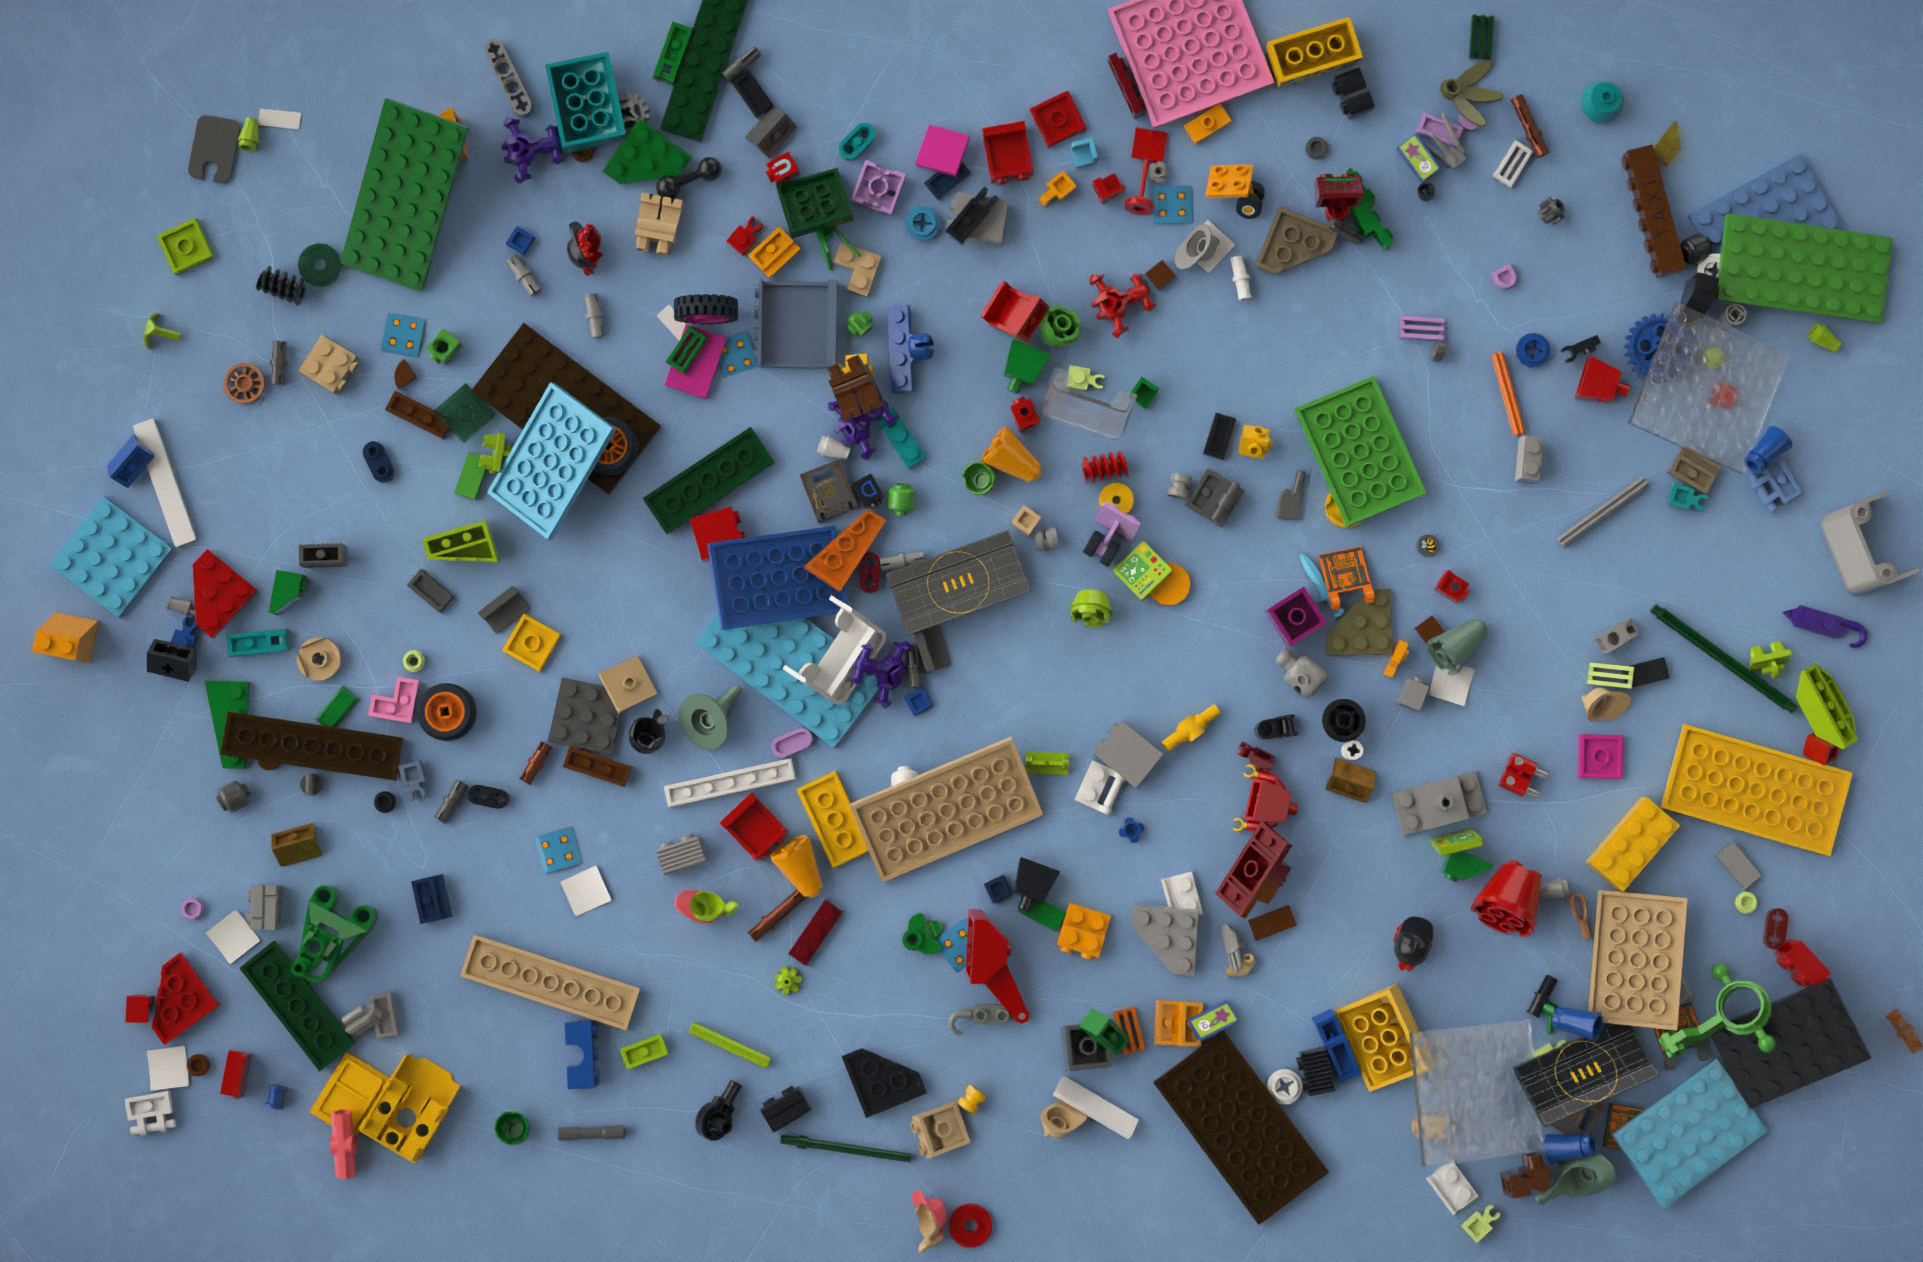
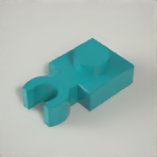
[1666,483,1708,512]

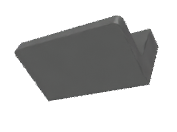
[745,106,797,158]
[478,586,530,634]
[914,625,951,673]

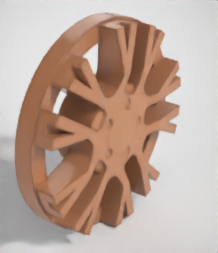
[224,363,265,404]

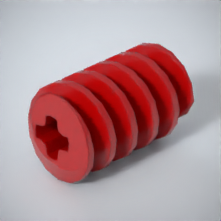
[1082,451,1129,484]

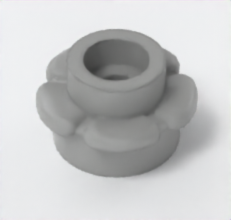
[1148,162,1169,183]

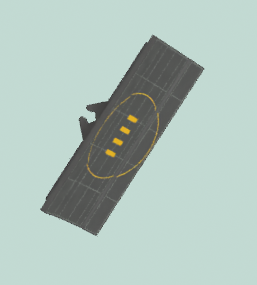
[886,530,1031,635]

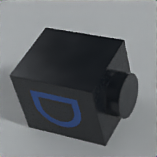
[852,473,884,509]

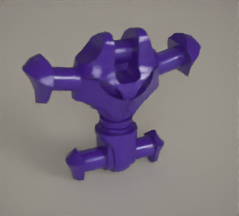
[501,117,565,184]
[828,401,897,461]
[850,641,910,709]

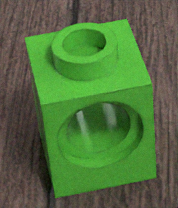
[427,328,463,365]

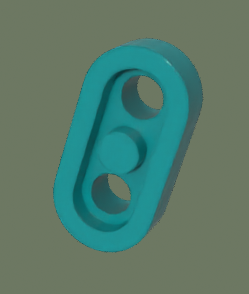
[839,123,876,161]

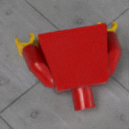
[1233,764,1298,831]

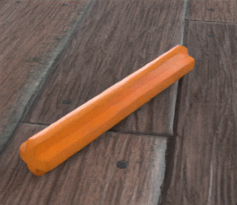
[1492,352,1525,436]

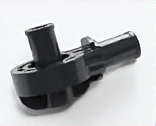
[695,1079,742,1141]

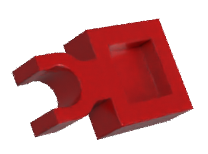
[726,216,764,256]

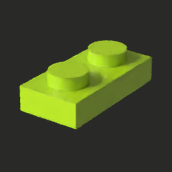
[620,1033,669,1070]

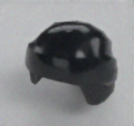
[629,709,669,754]

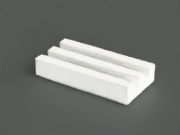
[1492,140,1534,188]

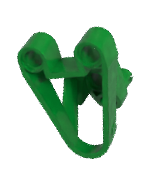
[291,885,378,982]

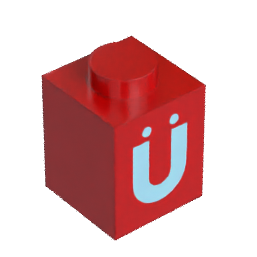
[765,151,800,185]

